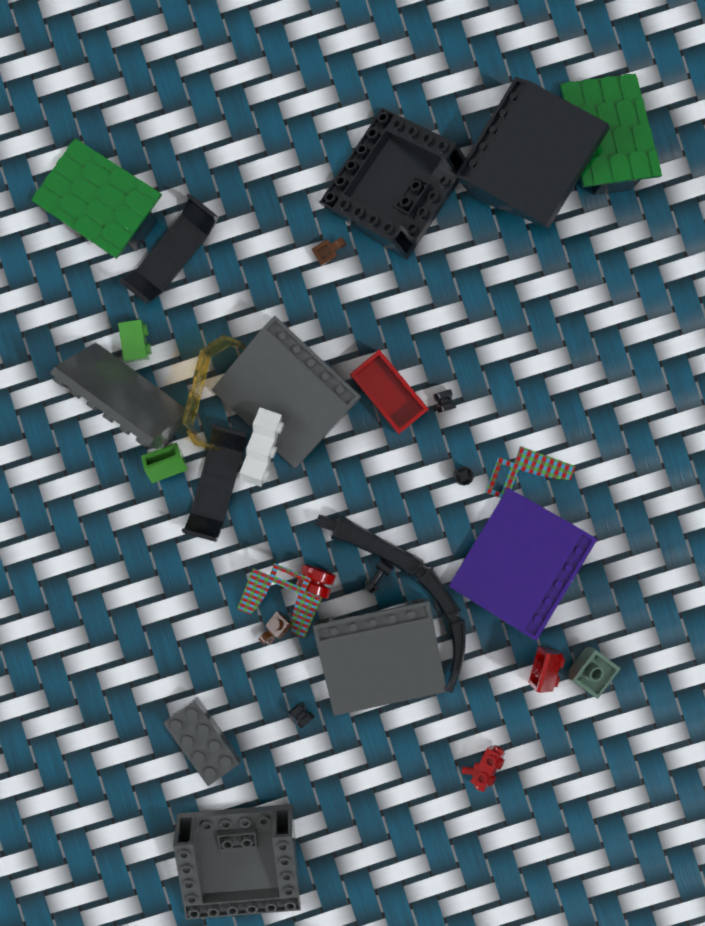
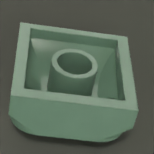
[569,647,621,699]

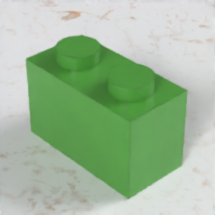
[118,320,152,363]
[141,443,188,483]

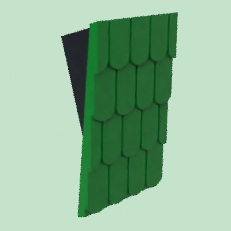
[559,74,662,195]
[31,138,162,259]

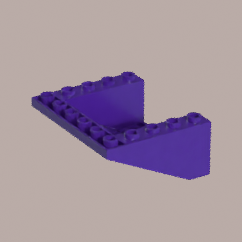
[448,488,598,641]

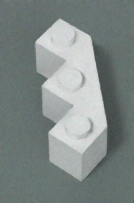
[239,407,284,487]

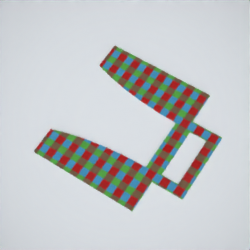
[485,446,576,498]
[237,563,322,638]

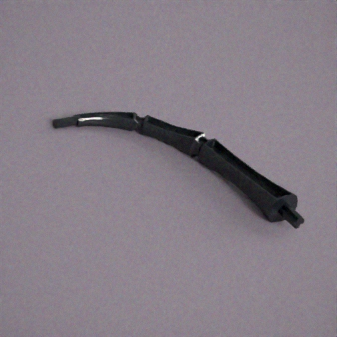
[315,514,466,693]

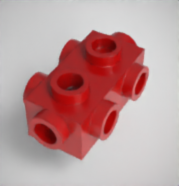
[462,745,505,792]

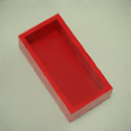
[350,349,429,435]

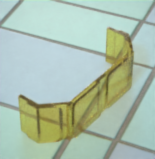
[182,335,246,451]

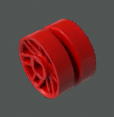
[296,564,336,599]

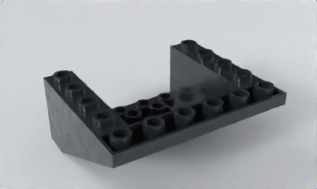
[455,77,610,229]
[319,108,466,260]

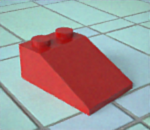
[528,646,565,693]

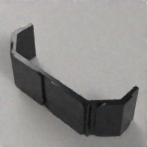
[119,194,218,305]
[182,424,247,542]

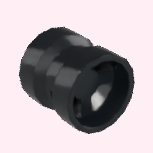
[433,389,457,413]
[453,466,474,486]
[288,701,314,729]

